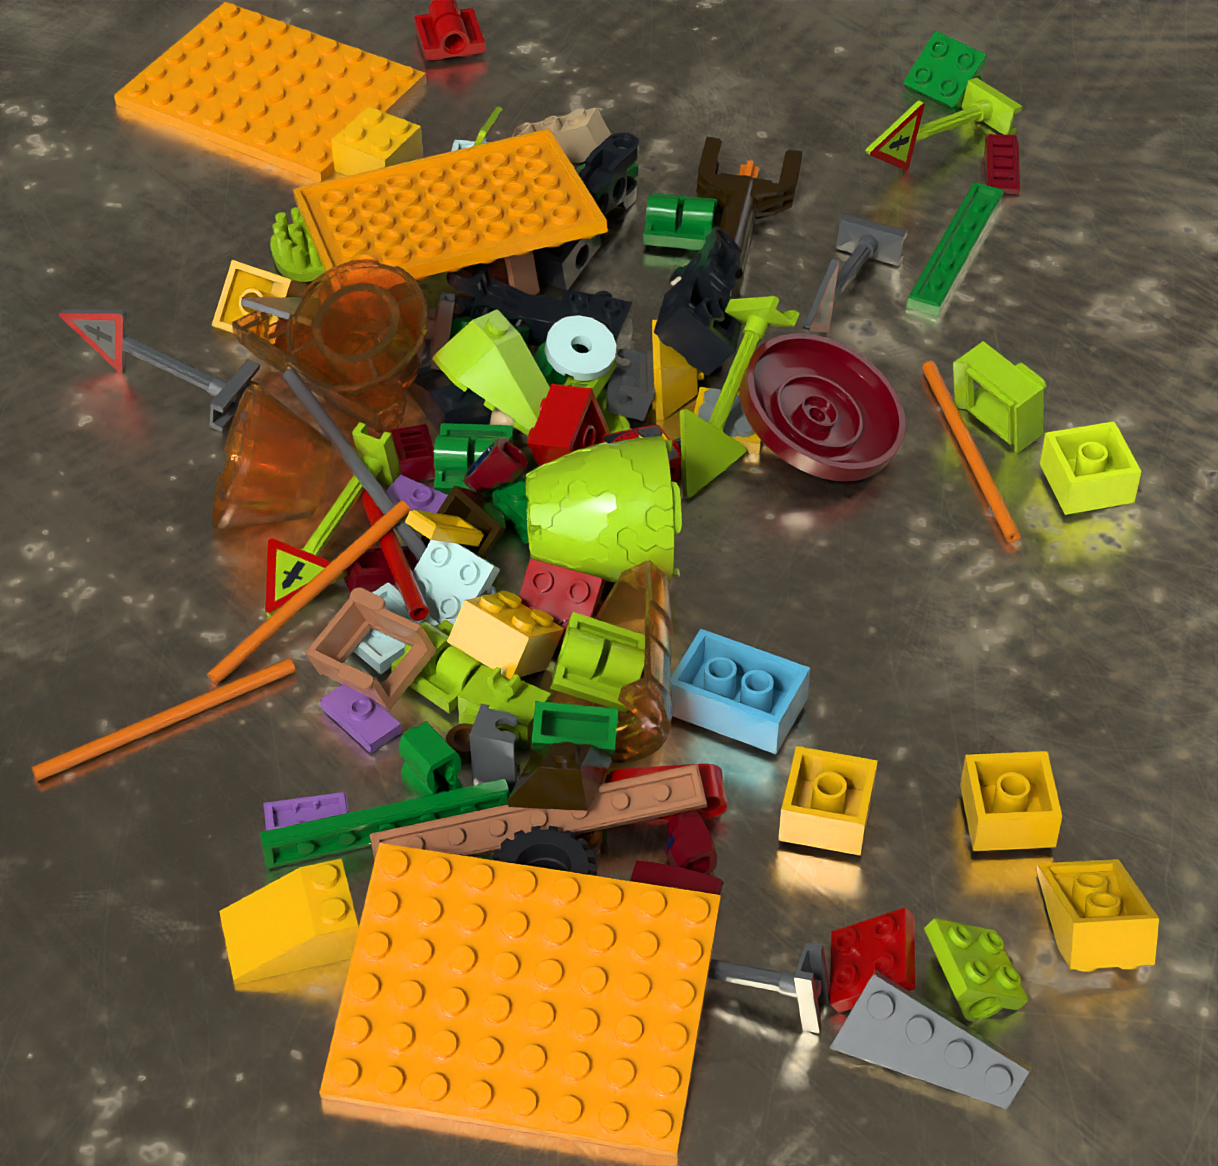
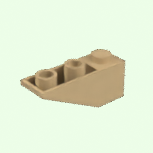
[512,107,611,163]

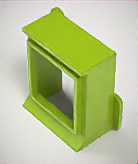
[953,341,1046,454]

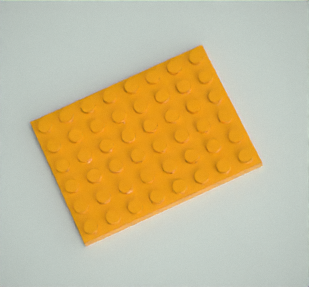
[114,2,427,182]
[293,129,608,298]
[319,843,721,1157]

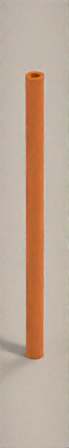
[922,361,1021,543]
[207,500,411,685]
[31,658,296,782]

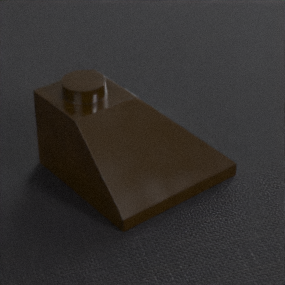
[421,485,506,559]
[507,742,612,811]

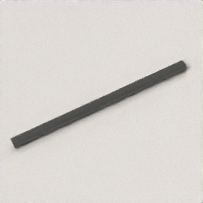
[282,368,427,561]

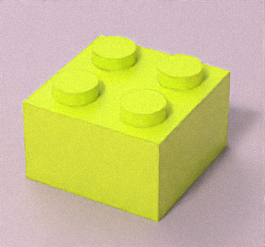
[1040,421,1142,515]

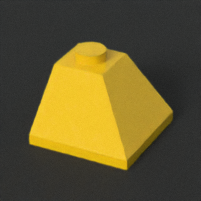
[212,260,309,346]
[652,320,704,421]

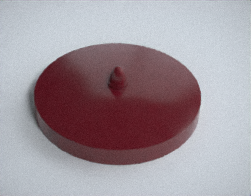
[739,333,906,481]

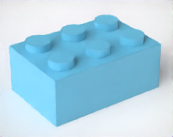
[666,629,810,754]

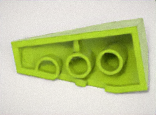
[432,309,550,436]

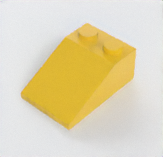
[219,858,359,985]
[1037,859,1159,972]

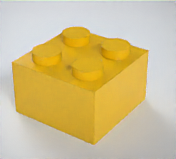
[331,106,423,176]
[447,591,564,679]
[779,746,878,856]
[960,751,1062,851]

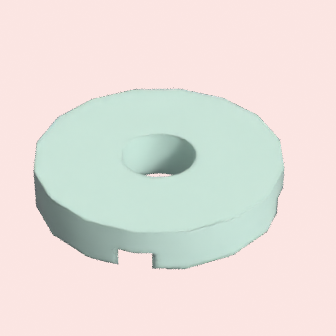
[544,315,617,381]

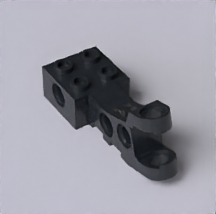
[533,133,639,291]
[654,227,742,376]
[446,263,633,364]

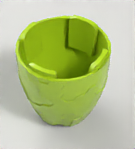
[525,436,682,586]

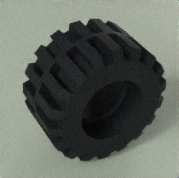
[492,826,597,876]

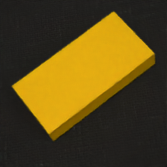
[405,510,484,547]

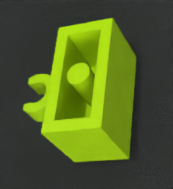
[458,664,552,751]

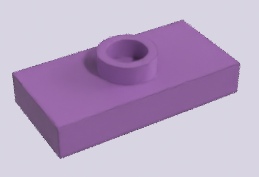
[386,475,448,517]
[320,684,402,753]
[263,792,349,831]

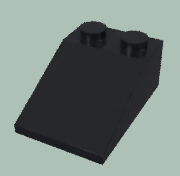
[401,365,496,434]

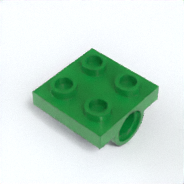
[903,31,989,112]
[643,193,718,250]
[434,423,514,496]

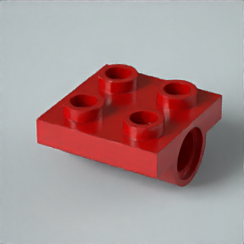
[414,0,485,61]
[519,559,605,648]
[830,907,916,1013]

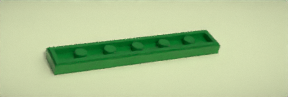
[907,182,1005,316]
[260,779,509,869]

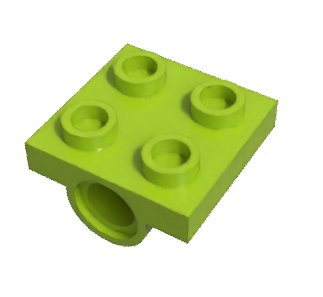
[550,612,648,713]
[391,620,485,713]
[924,918,1029,1021]

